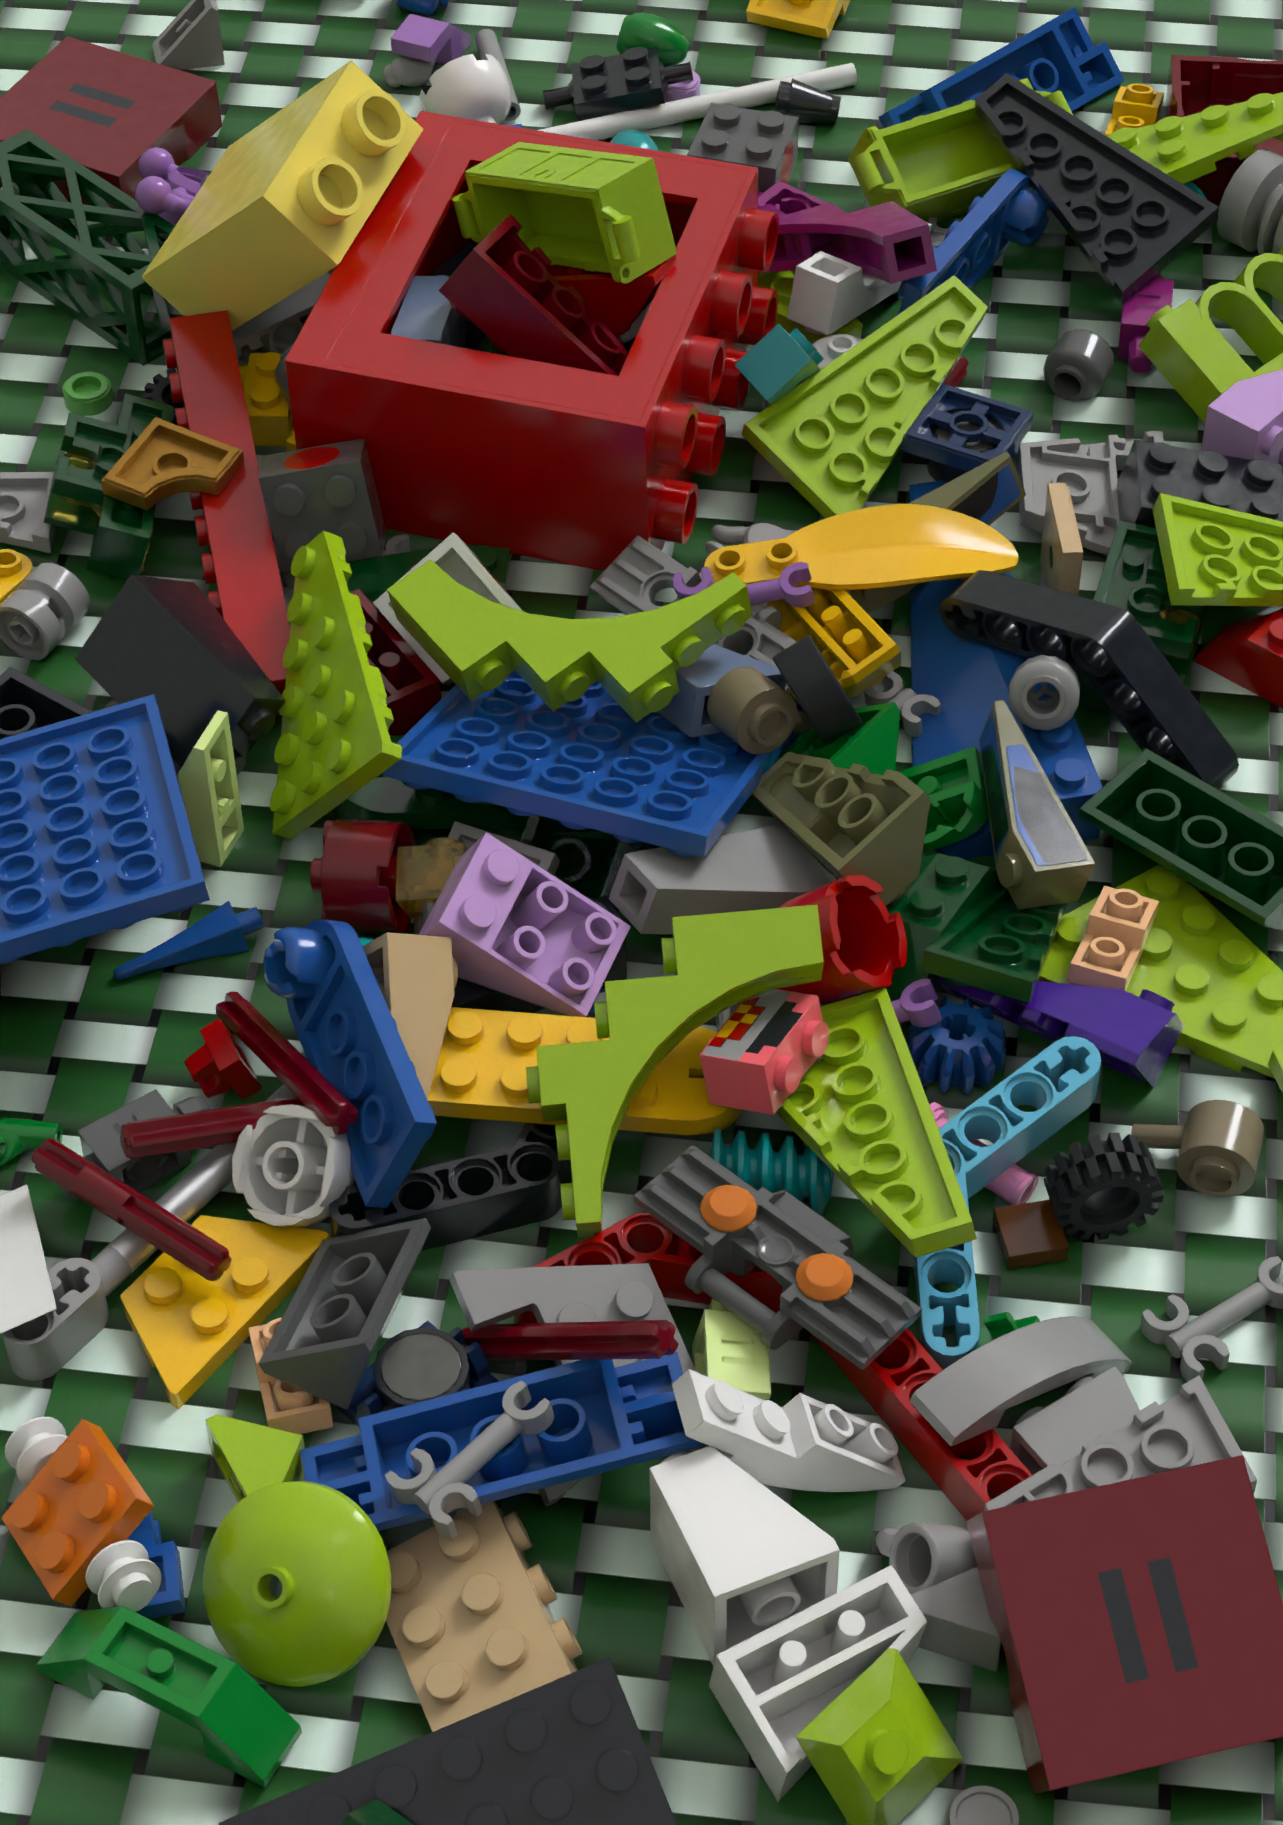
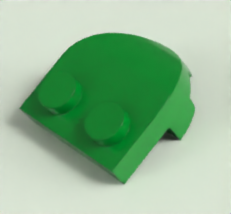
[899,746,989,853]

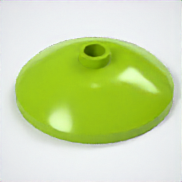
[203,1481,391,1687]

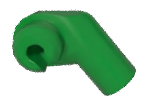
[0,1118,63,1166]

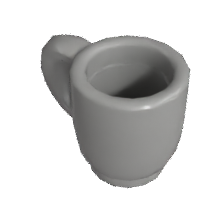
[875,1523,977,1595]

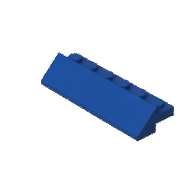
[878,7,1125,128]
[300,1352,703,1531]

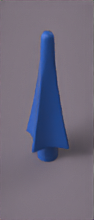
[114,901,264,980]

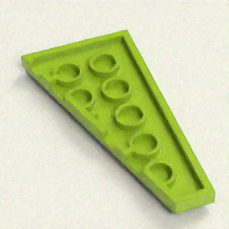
[741,275,988,518]
[1152,493,1283,606]
[776,987,977,1258]

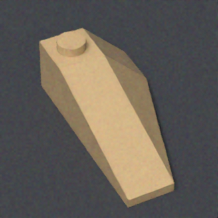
[362,932,458,1100]

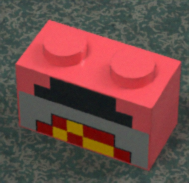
[699,989,829,1115]

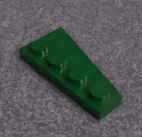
[922,884,1067,1003]

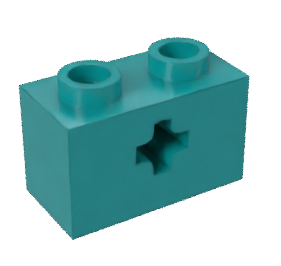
[735,323,824,405]

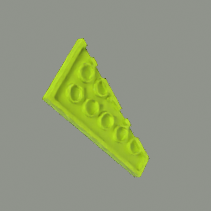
[1063,92,1283,234]

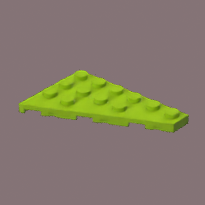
[270,530,402,840]
[1038,864,1283,1089]

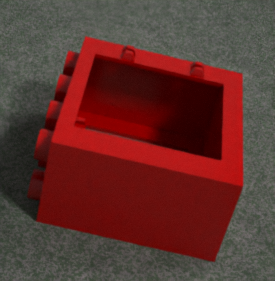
[285,111,779,571]

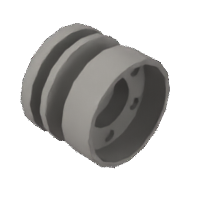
[1217,149,1283,255]

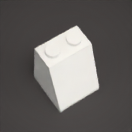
[650,1446,840,1667]

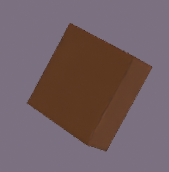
[993,1200,1069,1269]

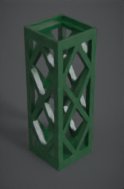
[0,129,184,366]

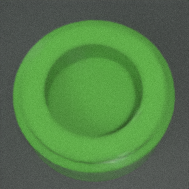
[62,372,113,416]

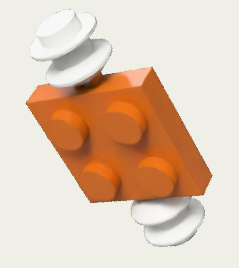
[1,1417,161,1612]

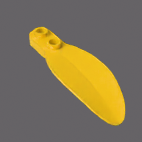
[704,504,1019,590]

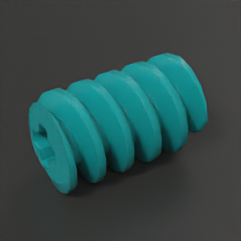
[711,1128,834,1216]

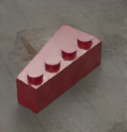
[439,214,629,376]

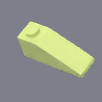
[177,710,244,867]

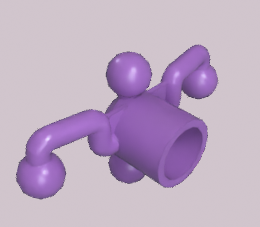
[135,147,209,226]

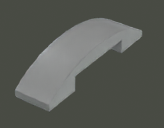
[909,1316,1133,1446]

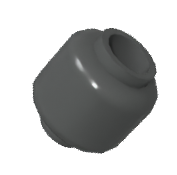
[1043,329,1114,401]

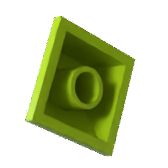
[795,1648,964,1825]

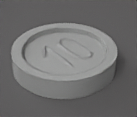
[949,1785,1019,1825]

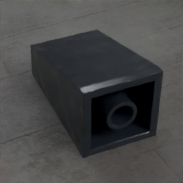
[75,575,285,775]

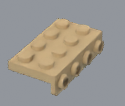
[386,1501,583,1732]

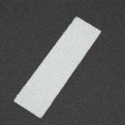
[0,1184,57,1334]

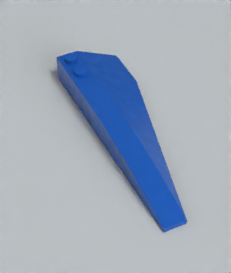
[909,480,1103,859]

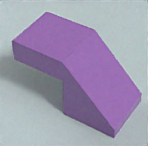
[391,14,472,65]

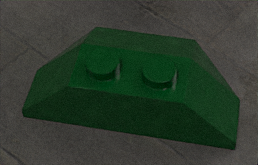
[886,853,1001,1001]

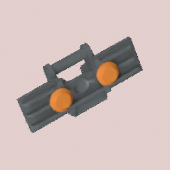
[634,1145,922,1370]

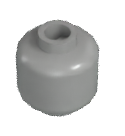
[1008,655,1080,731]

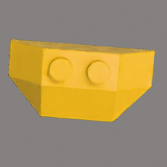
[765,585,901,705]

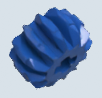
[907,996,1006,1096]

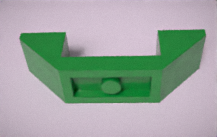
[36,1606,302,1787]

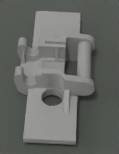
[590,535,796,694]

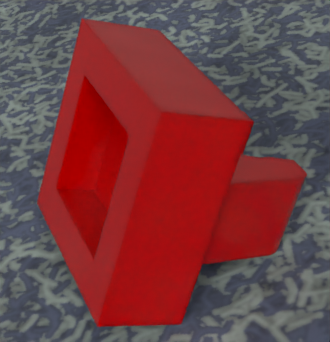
[184,1018,263,1101]

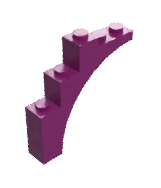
[758,201,937,284]

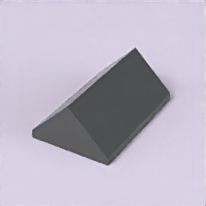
[258,1218,431,1410]

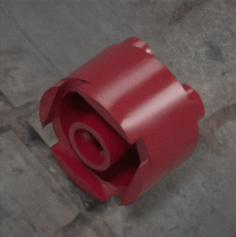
[310,820,418,934]

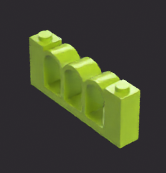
[1138,247,1283,423]

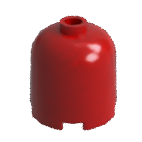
[777,875,907,1005]

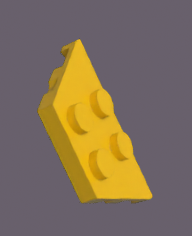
[120,1215,331,1409]

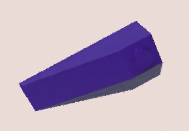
[936,976,1184,1088]

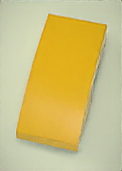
[1105,84,1164,136]

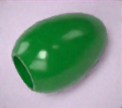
[616,13,689,67]

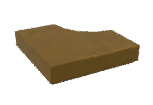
[101,417,244,510]

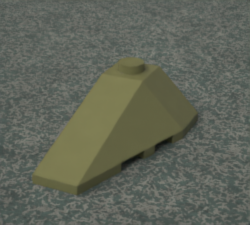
[752,752,931,906]

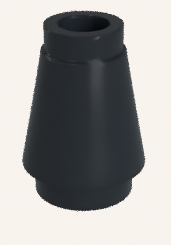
[774,78,841,124]

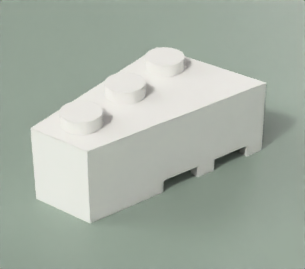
[709,1565,927,1802]

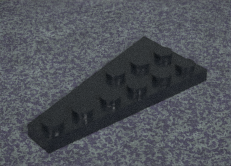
[975,73,1219,304]

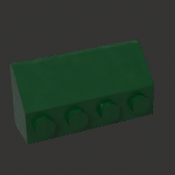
[1079,748,1283,931]

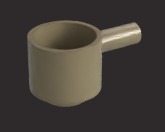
[707,667,812,754]
[1131,1100,1264,1197]

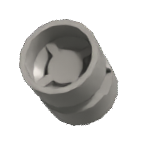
[0,563,90,660]

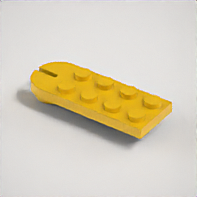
[427,1007,741,1135]

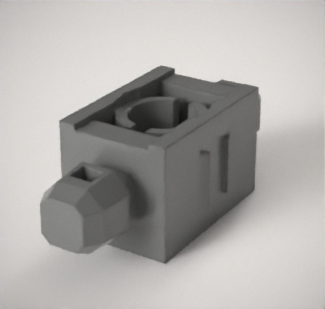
[57,1089,212,1199]

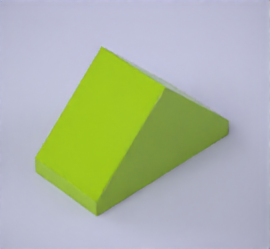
[205,1414,305,1503]

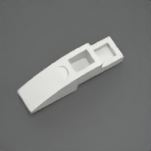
[672,1369,906,1492]

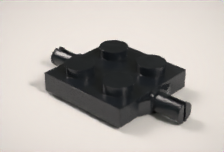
[543,47,694,120]

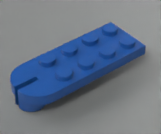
[895,169,1049,317]
[263,919,437,1208]

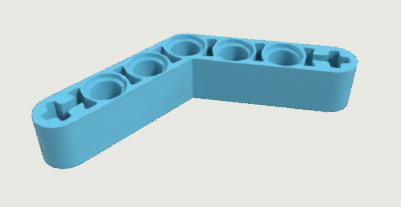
[913,1036,1101,1370]

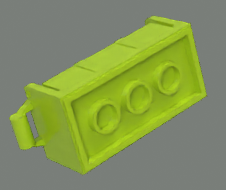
[848,78,1074,222]
[452,142,677,284]

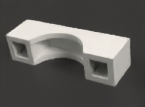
[787,222,932,335]

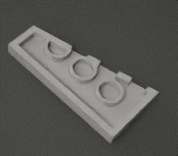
[984,1375,1257,1511]

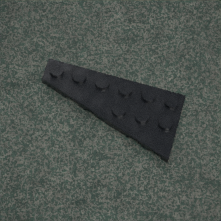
[219,1657,677,1825]

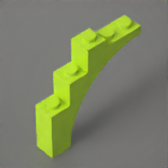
[387,559,752,723]
[526,905,824,1238]

